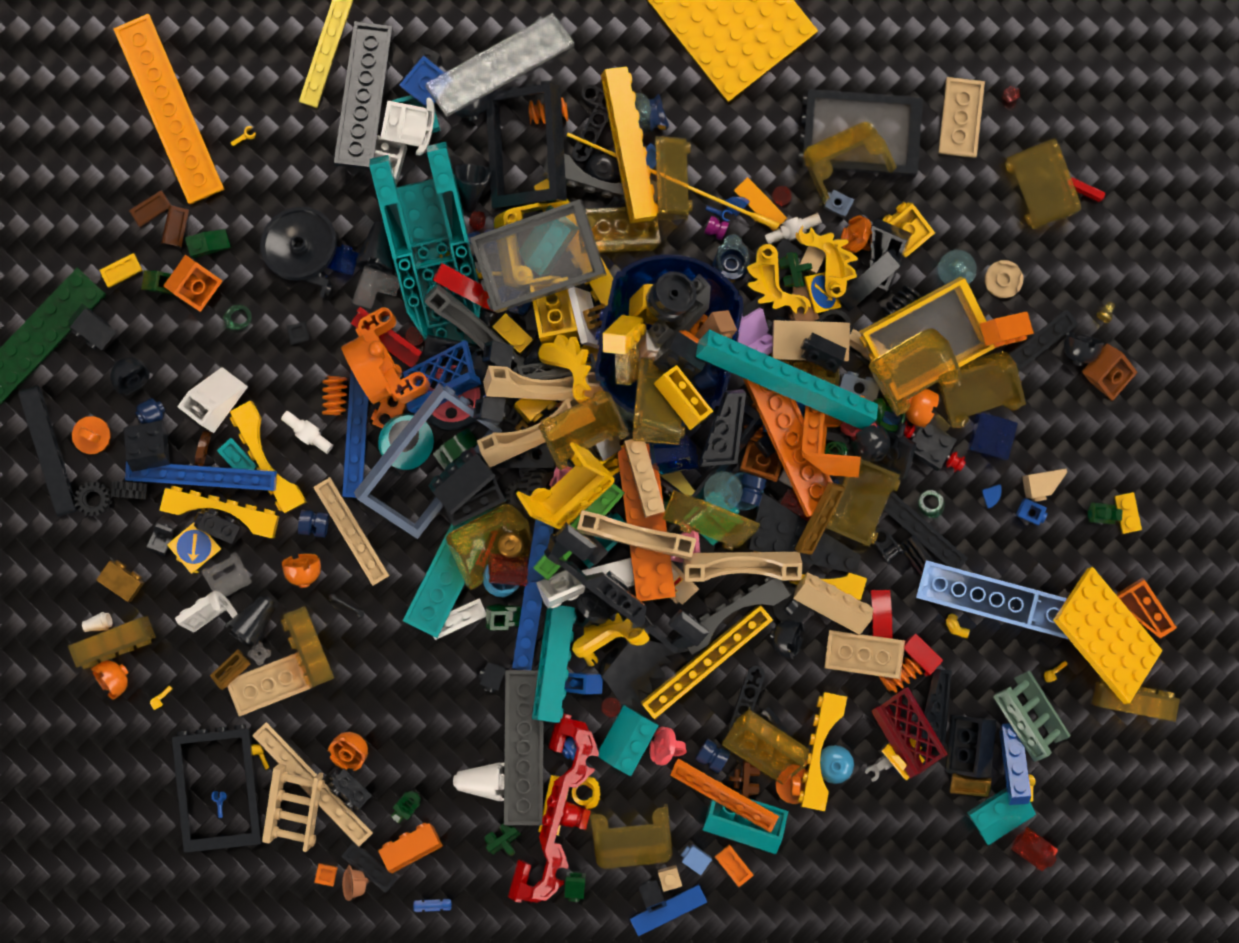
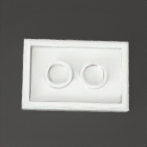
[568,287,603,349]

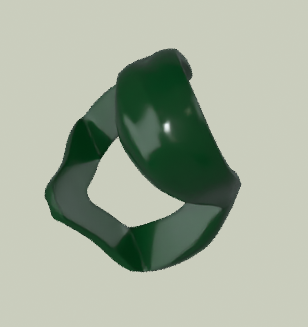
[873,398,906,432]

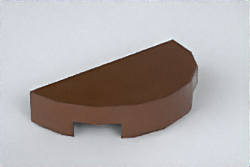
[195,430,212,466]

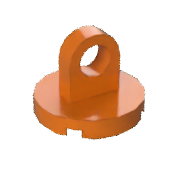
[841,215,872,253]
[72,416,111,455]
[775,765,807,804]

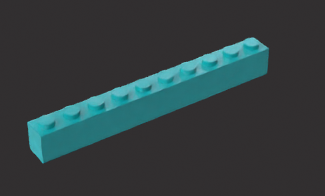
[696,329,878,430]

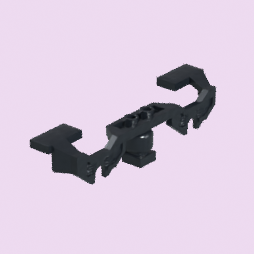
[544,522,710,653]

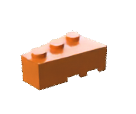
[1116,577,1177,638]

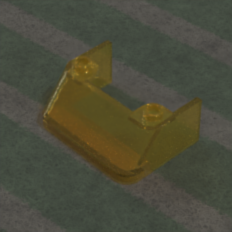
[803,121,897,203]
[655,136,692,220]
[662,490,760,551]

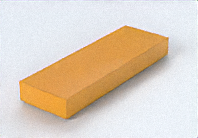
[734,177,787,231]

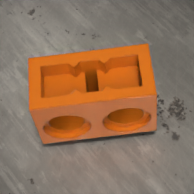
[371,395,409,428]

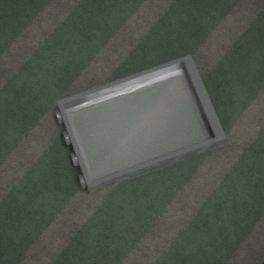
[469,199,606,313]

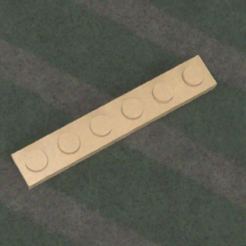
[313,477,390,586]

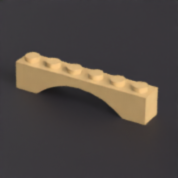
[483,366,605,403]
[477,396,595,467]
[577,510,696,560]
[683,552,802,582]

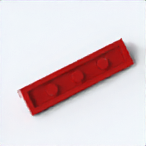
[351,307,423,368]

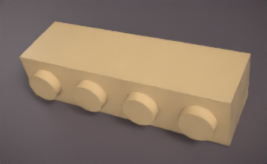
[624,436,665,518]
[793,572,873,635]

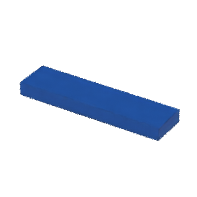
[630,884,707,936]

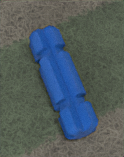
[413,899,451,912]

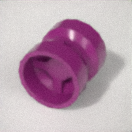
[704,216,729,241]

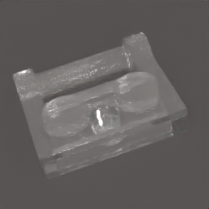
[202,552,252,597]

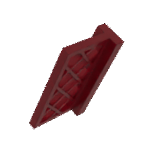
[871,687,948,778]

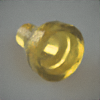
[1097,302,1115,323]

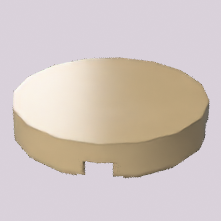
[985,260,1023,298]

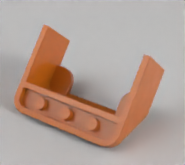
[802,396,865,478]

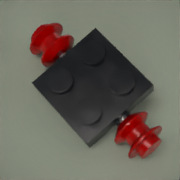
[904,419,966,473]

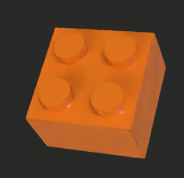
[163,255,222,312]

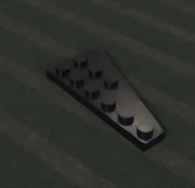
[747,492,861,574]

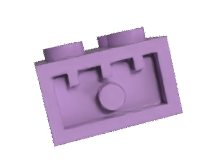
[733,308,772,355]

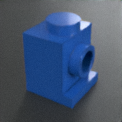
[1015,498,1047,525]

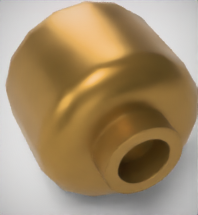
[498,533,524,558]

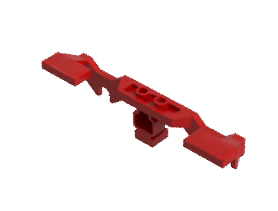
[508,712,599,903]

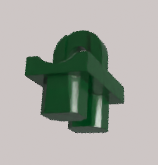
[779,252,813,288]
[1088,503,1123,524]
[391,791,421,823]
[484,823,521,856]

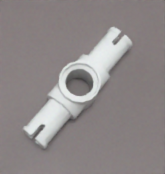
[765,213,822,245]
[281,411,333,454]

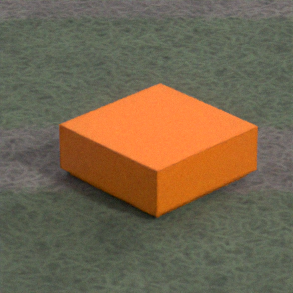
[314,863,338,887]

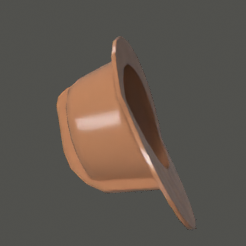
[342,865,369,901]

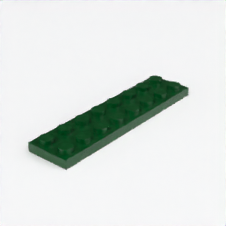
[0,268,106,405]

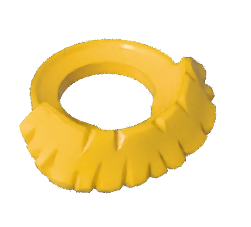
[572,777,600,809]

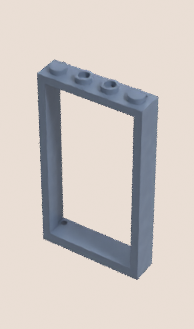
[354,384,502,539]

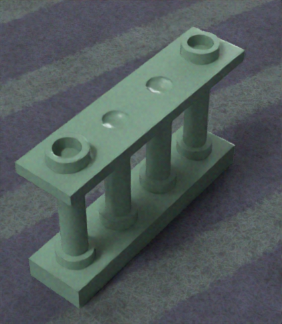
[993,670,1071,762]

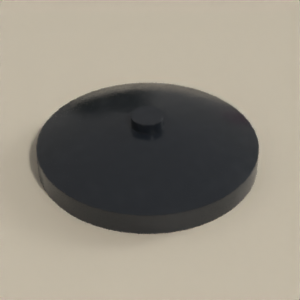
[260,207,337,281]

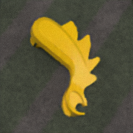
[795,225,858,298]
[747,244,811,315]
[538,334,593,403]
[572,613,649,667]

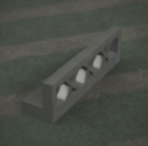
[517,354,598,380]

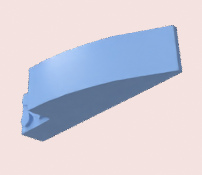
[916,560,1068,639]

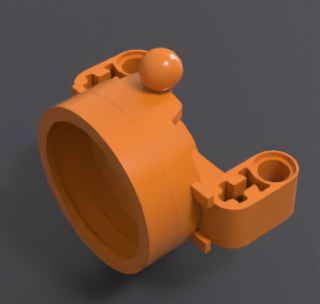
[341,308,430,404]

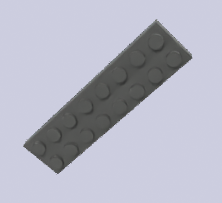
[504,670,544,825]

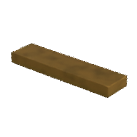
[795,482,846,555]

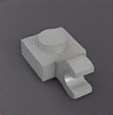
[865,755,893,782]

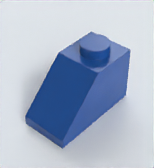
[564,672,603,694]

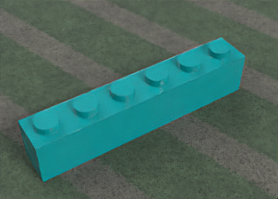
[532,606,576,723]

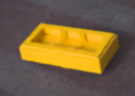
[99,253,143,288]

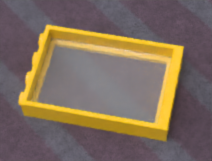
[859,277,996,401]

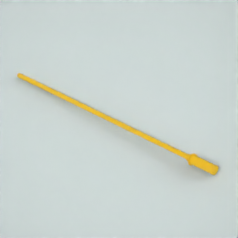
[566,133,780,230]

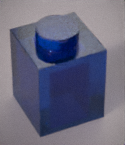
[327,244,359,275]

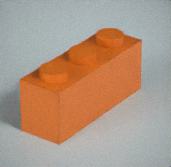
[980,312,1034,348]
[378,823,443,873]

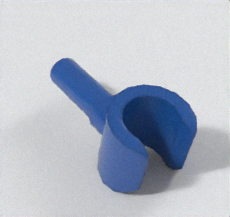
[705,205,733,222]
[211,791,227,818]

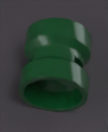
[825,442,849,456]

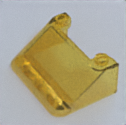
[591,804,672,869]

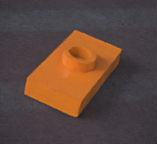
[715,844,754,887]

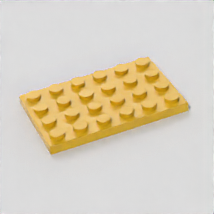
[1053,567,1162,705]

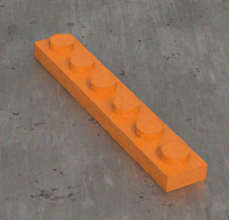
[671,759,779,833]

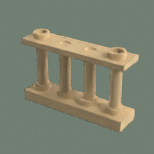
[262,764,325,852]

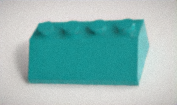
[703,798,789,854]

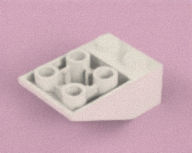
[177,367,248,433]

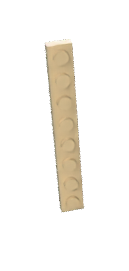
[252,722,373,847]

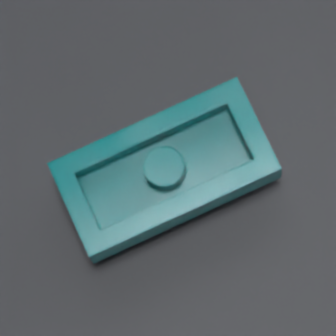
[217,438,257,470]

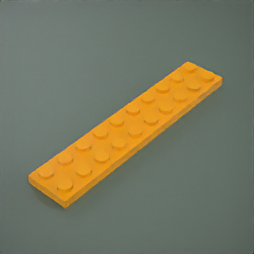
[113,14,225,204]

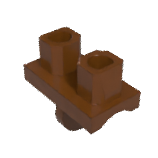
[729,761,760,798]

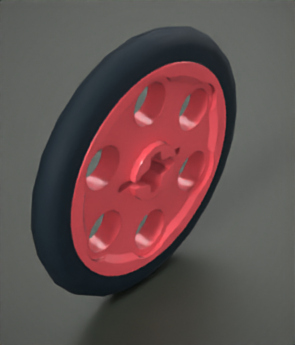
[416,359,486,430]

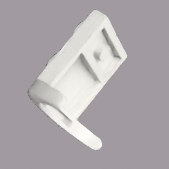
[380,98,435,155]
[175,590,237,632]

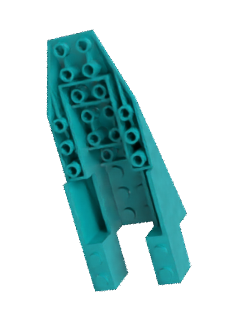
[369,142,480,359]

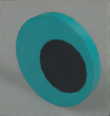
[378,414,434,470]

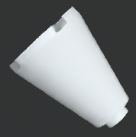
[453,762,505,801]

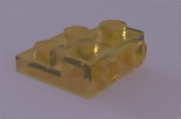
[615,342,640,385]

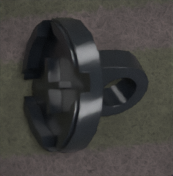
[772,586,810,622]
[576,590,612,627]

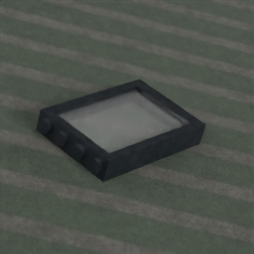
[798,89,923,177]

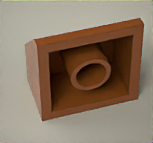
[1082,343,1138,401]
[740,441,782,482]

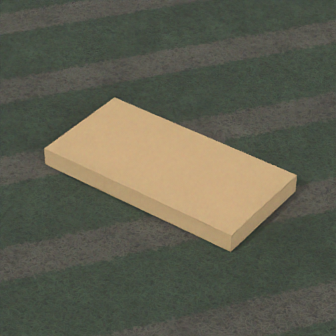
[938,77,985,158]
[772,320,850,361]
[824,630,905,679]
[227,653,311,716]

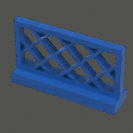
[403,340,481,414]

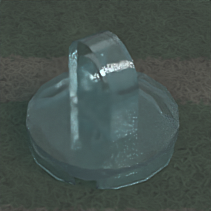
[938,250,977,284]
[704,471,743,510]

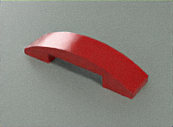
[433,263,494,312]
[870,590,892,639]

